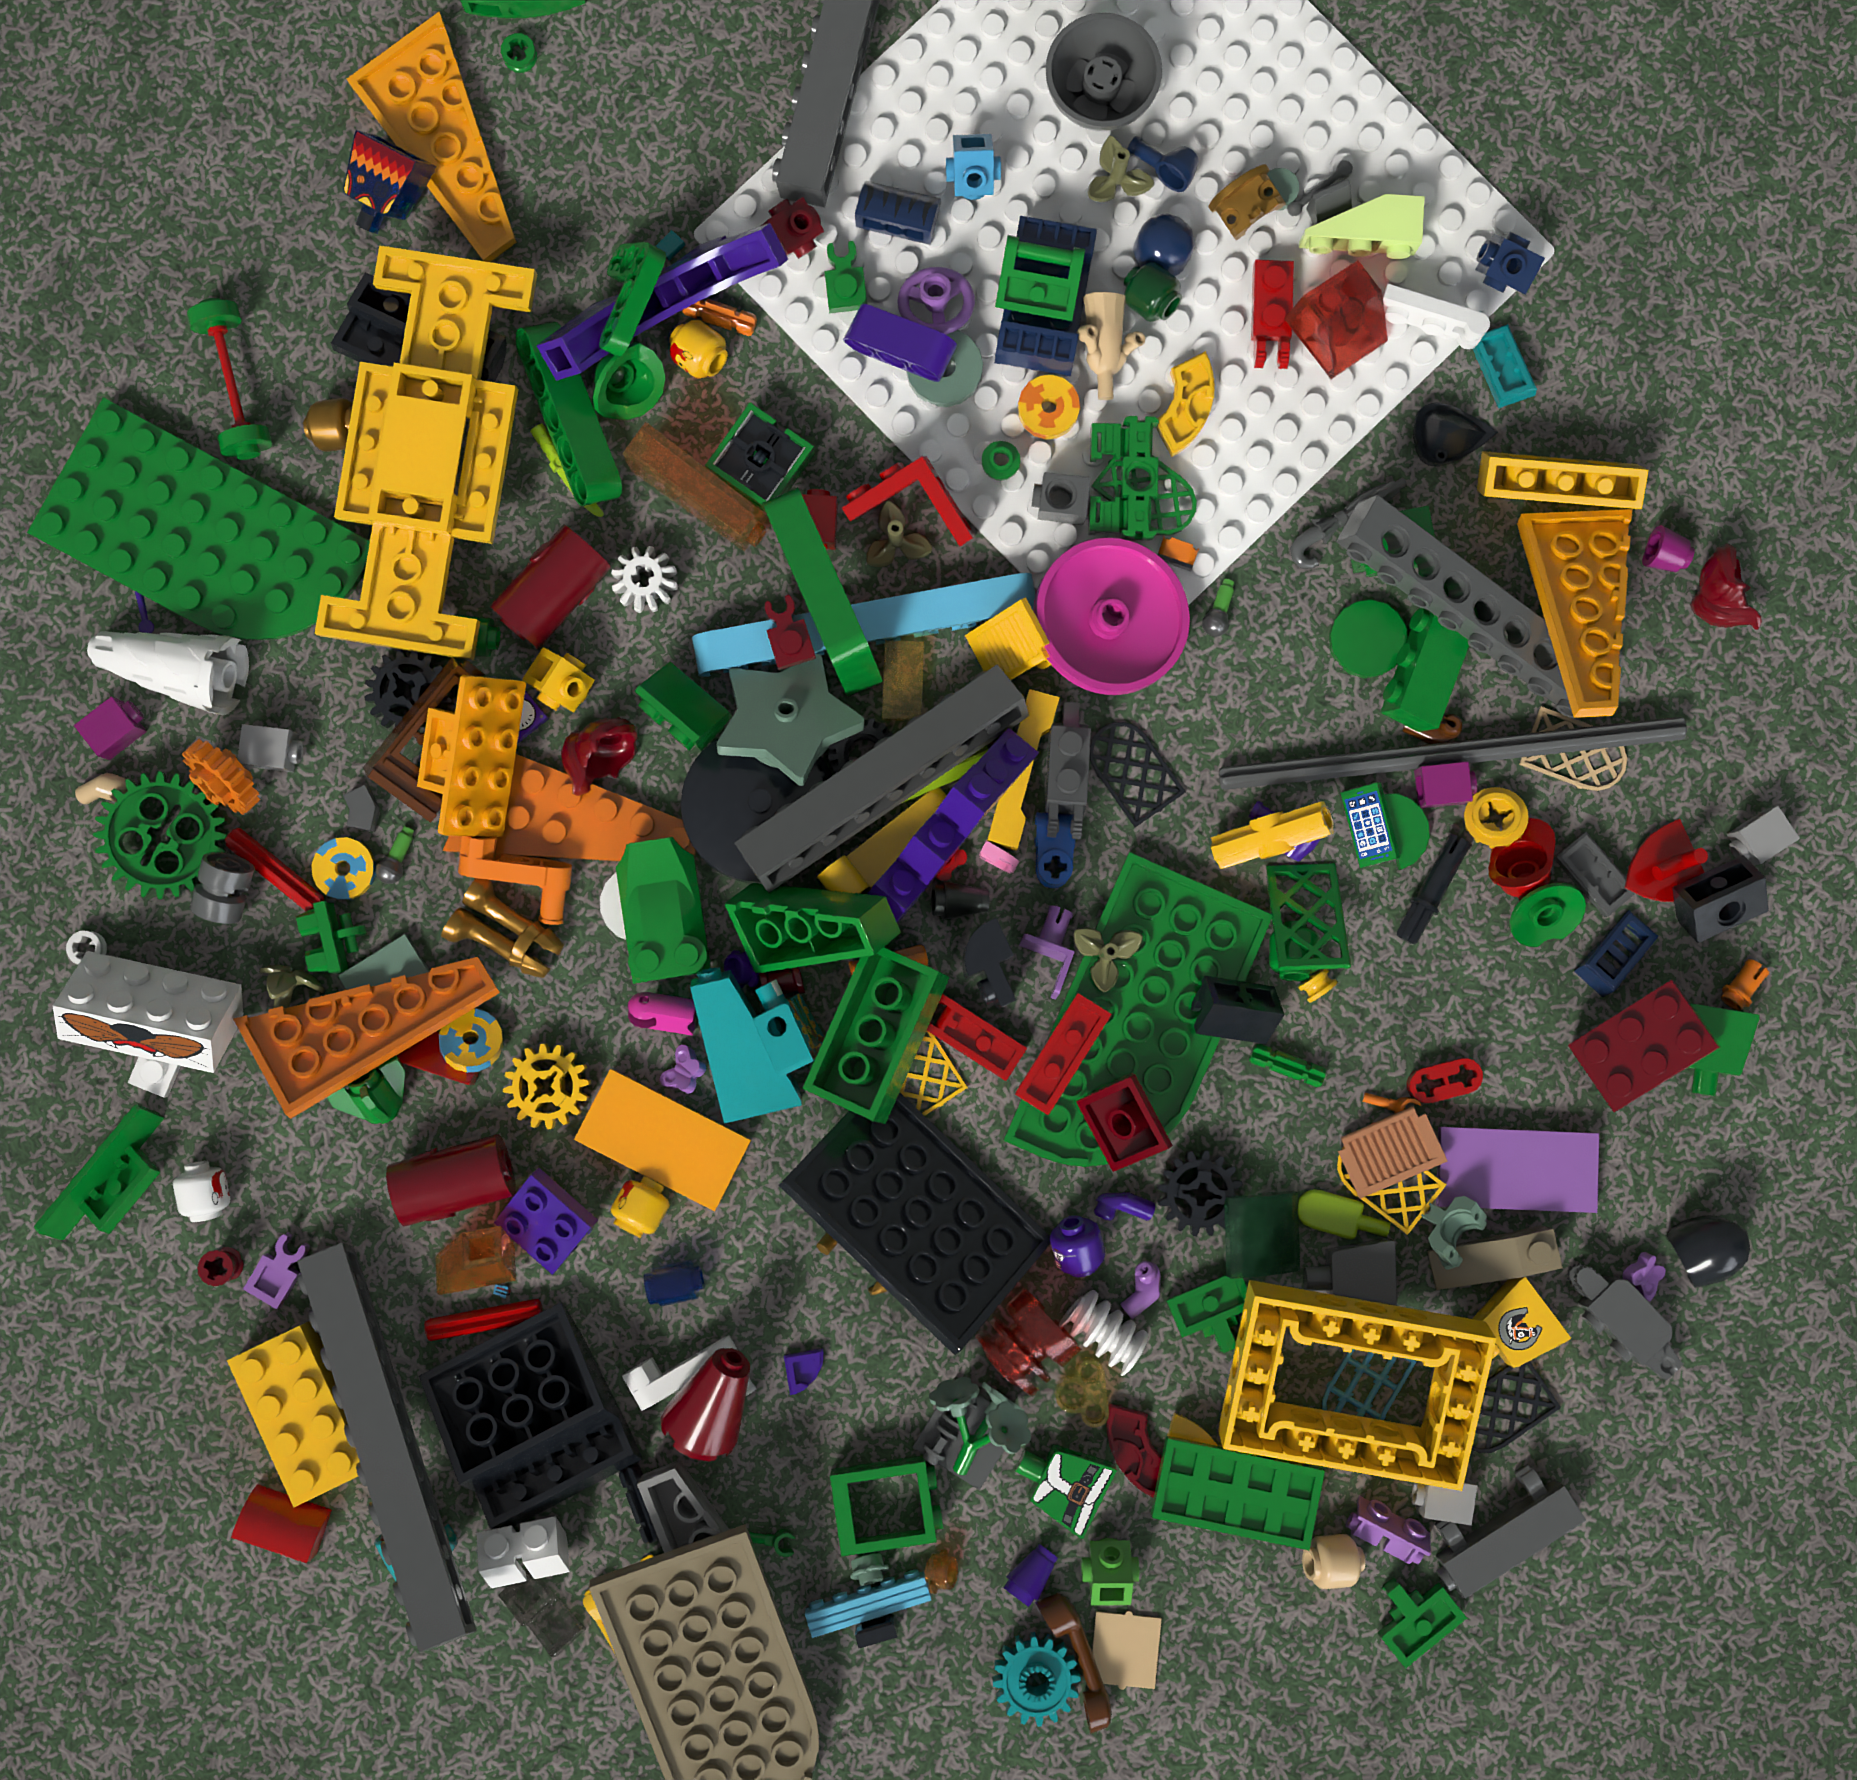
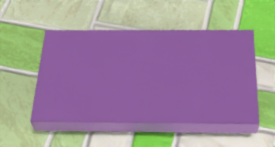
[1436,1126,1599,1213]

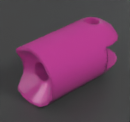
[628,992,696,1036]

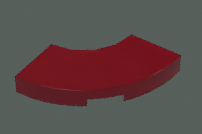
[1106,1402,1162,1498]

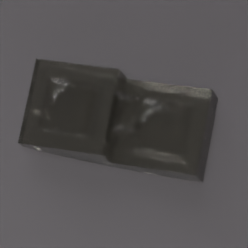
[498,1569,586,1657]

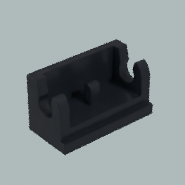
[1191,976,1285,1044]

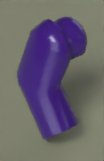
[1094,1192,1155,1221]

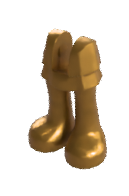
[441,878,564,978]

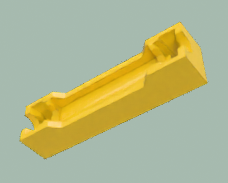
[987,689,1060,851]

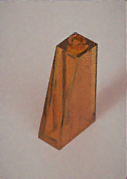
[622,422,768,552]

